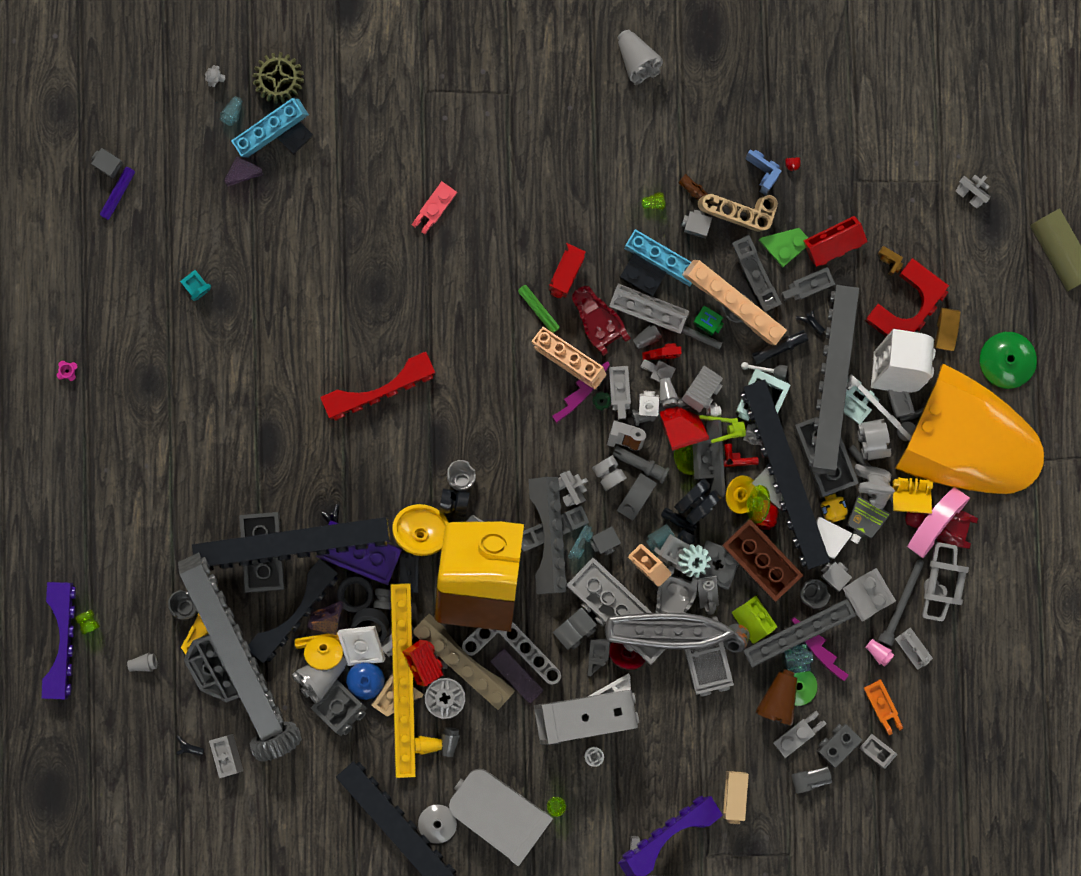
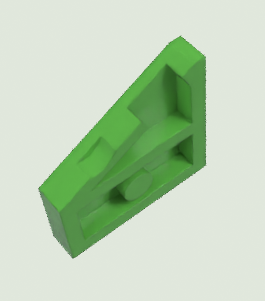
[758,228,808,268]

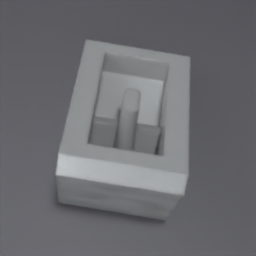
[859,734,898,769]

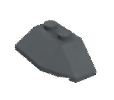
[184,634,240,702]

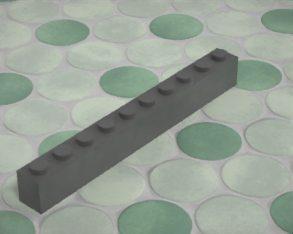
[809,285,859,475]

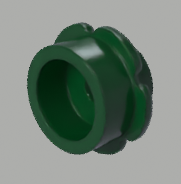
[592,391,611,410]

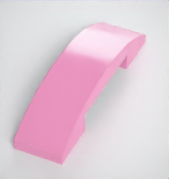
[907,487,970,558]

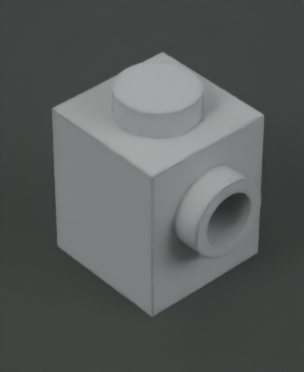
[682,210,712,239]
[820,562,852,592]

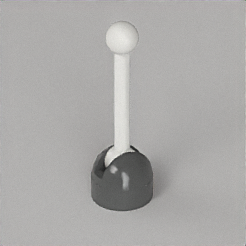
[741,362,788,381]

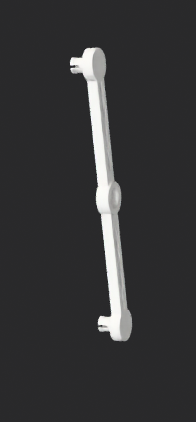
[847,374,912,441]

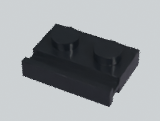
[277,122,313,155]
[620,253,667,297]

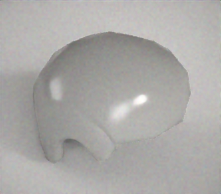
[447,460,476,491]

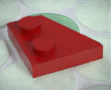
[642,343,682,360]

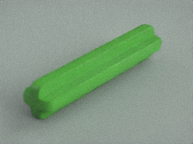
[518,285,560,333]

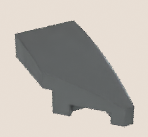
[588,638,610,676]

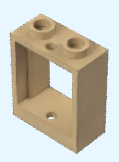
[723,771,749,824]

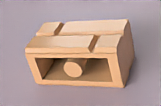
[628,544,672,587]

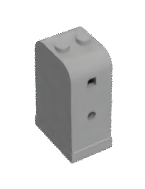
[533,690,639,744]
[449,769,553,866]

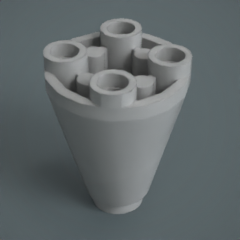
[617,30,663,85]
[292,657,348,704]

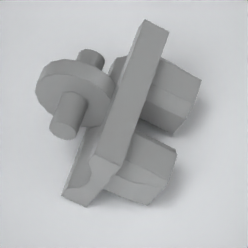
[956,175,991,208]
[558,470,588,506]

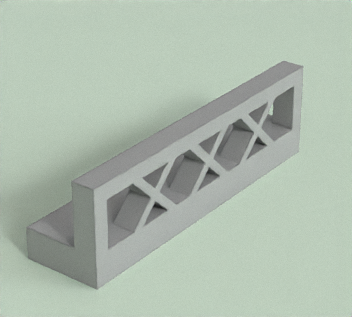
[609,284,689,334]

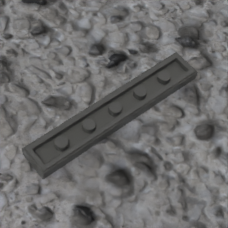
[743,599,856,667]

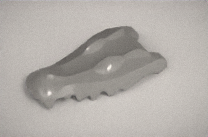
[656,565,700,613]

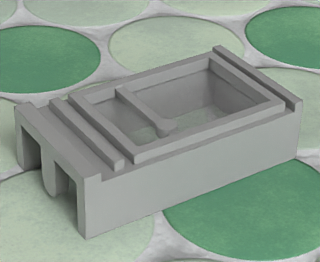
[684,616,734,696]

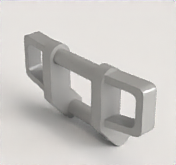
[922,542,969,621]

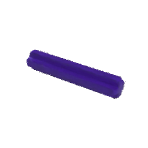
[100,167,135,220]

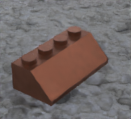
[722,519,803,602]

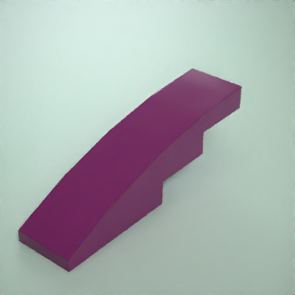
[552,361,610,424]
[790,617,848,681]

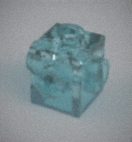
[784,644,813,673]

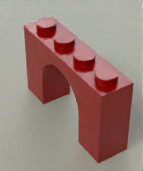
[865,258,949,337]

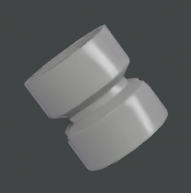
[592,455,627,491]

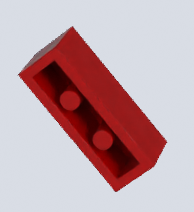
[803,216,868,267]

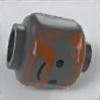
[723,624,750,652]

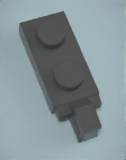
[781,267,835,301]

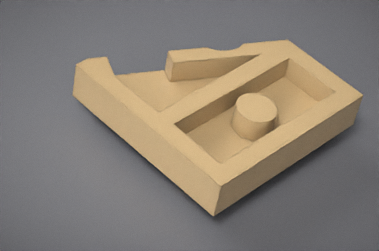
[371,673,424,716]

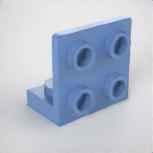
[745,149,782,196]

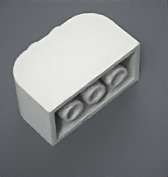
[871,329,936,393]

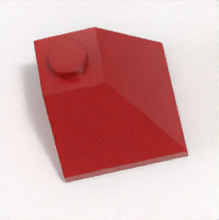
[659,406,709,451]

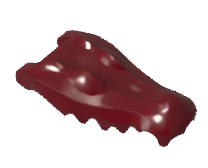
[572,286,631,356]
[905,507,978,549]

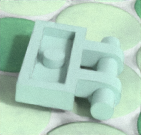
[844,378,879,424]

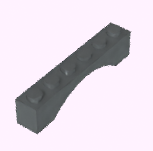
[528,477,567,594]

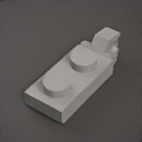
[609,366,631,420]

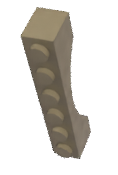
[412,614,515,710]

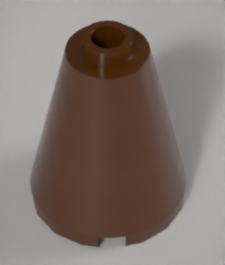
[755,669,798,725]

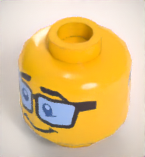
[820,494,848,523]

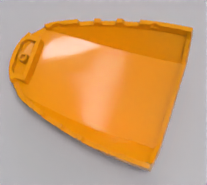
[895,364,1044,494]

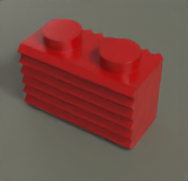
[402,640,444,686]

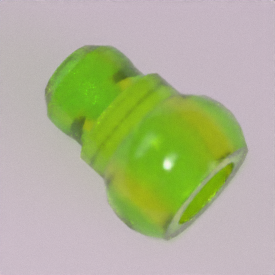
[642,192,665,210]

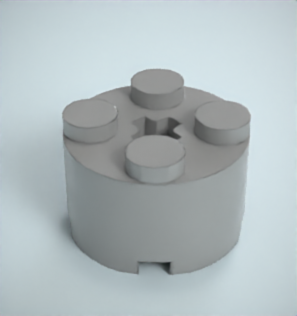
[857,419,891,460]

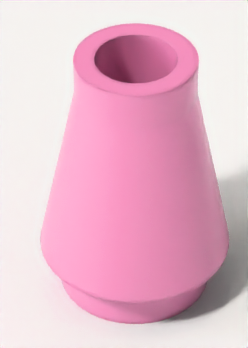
[865,639,894,667]

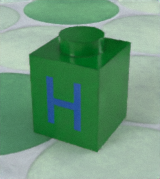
[693,306,724,335]

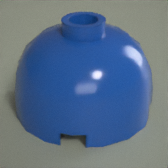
[346,662,385,700]

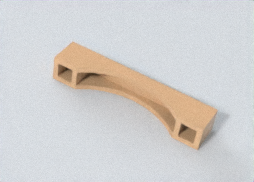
[682,260,787,345]

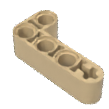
[698,194,778,232]

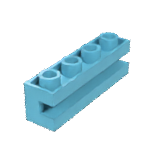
[231,98,309,158]
[624,229,692,287]

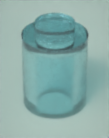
[646,524,675,551]

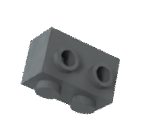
[817,724,863,768]

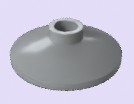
[418,804,457,843]

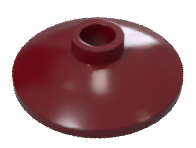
[609,642,646,670]

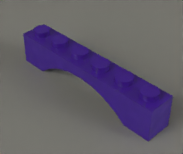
[41,582,76,699]
[618,796,723,876]

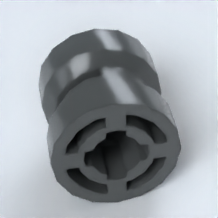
[373,589,391,610]

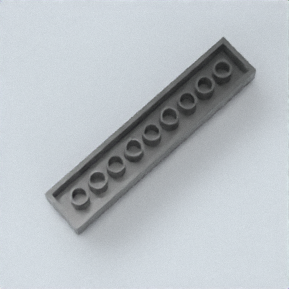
[178,553,285,741]

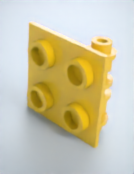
[893,477,933,514]

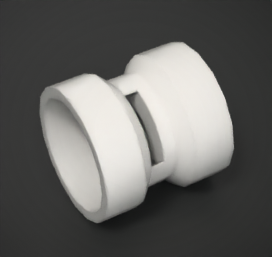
[584,747,604,767]

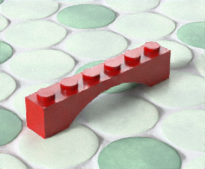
[320,352,436,421]

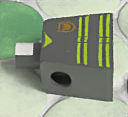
[846,496,890,545]

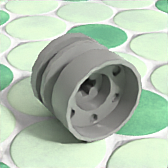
[425,678,466,719]

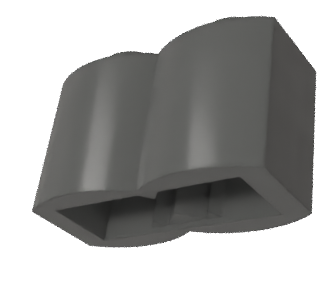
[553,607,597,650]

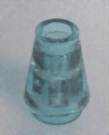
[219,96,243,126]

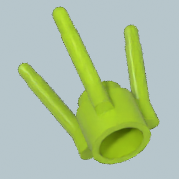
[699,415,746,443]

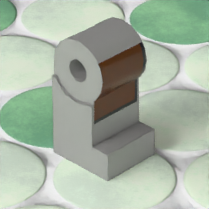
[607,420,646,451]

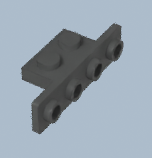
[692,420,726,497]

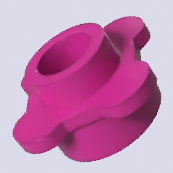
[57,361,77,381]

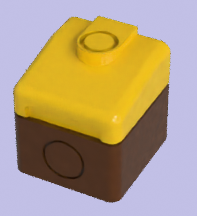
[434,521,524,632]

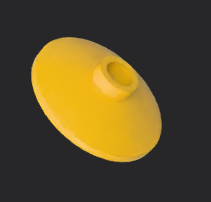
[726,475,758,514]
[304,636,343,670]

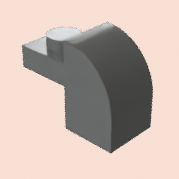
[617,473,657,521]

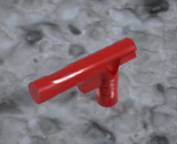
[723,444,759,467]

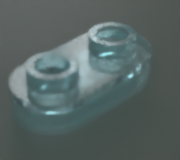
[567,524,594,561]

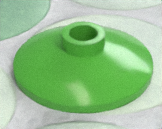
[789,667,817,706]

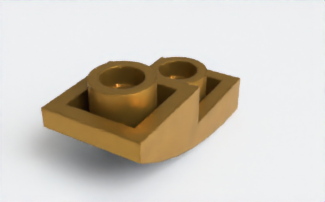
[934,308,960,351]

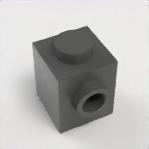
[590,527,621,556]

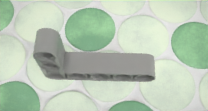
[462,622,561,684]

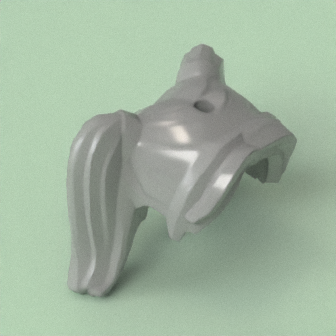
[854,464,895,509]

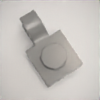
[640,359,676,383]

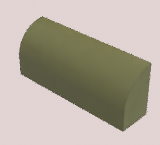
[1030,208,1081,292]

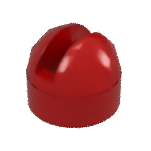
[785,157,801,171]

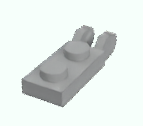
[773,711,827,758]

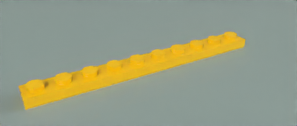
[390,583,415,778]

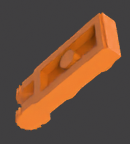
[863,679,903,735]

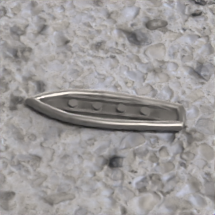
[605,613,736,649]

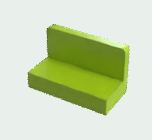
[732,596,778,644]

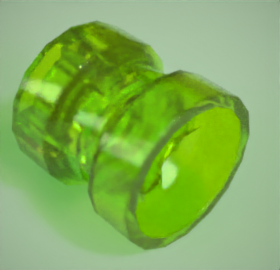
[74,609,100,635]
[547,796,566,816]

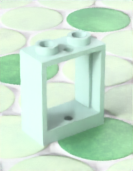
[736,369,790,421]

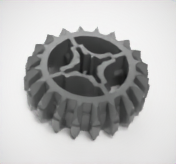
[249,721,302,762]

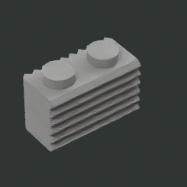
[681,366,723,412]

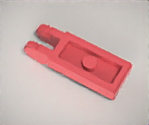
[412,181,457,234]

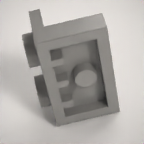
[654,534,697,571]

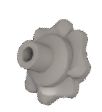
[205,65,225,87]

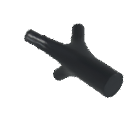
[796,310,825,335]
[322,504,339,523]
[176,735,204,756]

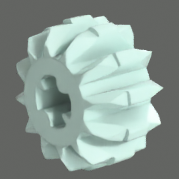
[677,545,711,578]

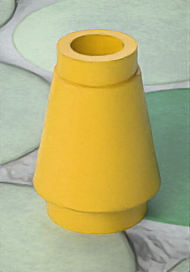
[414,736,442,755]

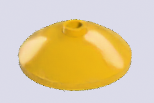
[392,504,449,556]

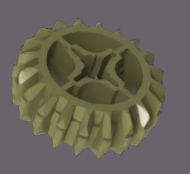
[252,52,304,104]

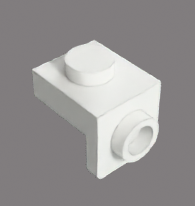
[639,391,659,416]

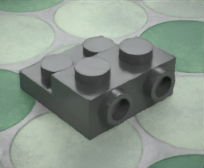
[311,680,367,736]

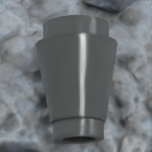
[633,324,662,349]
[441,727,460,757]

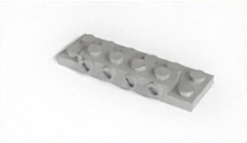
[566,558,666,665]

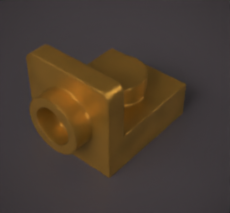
[877,246,903,276]

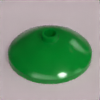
[979,332,1037,389]

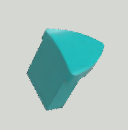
[180,270,211,301]

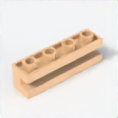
[531,327,606,390]

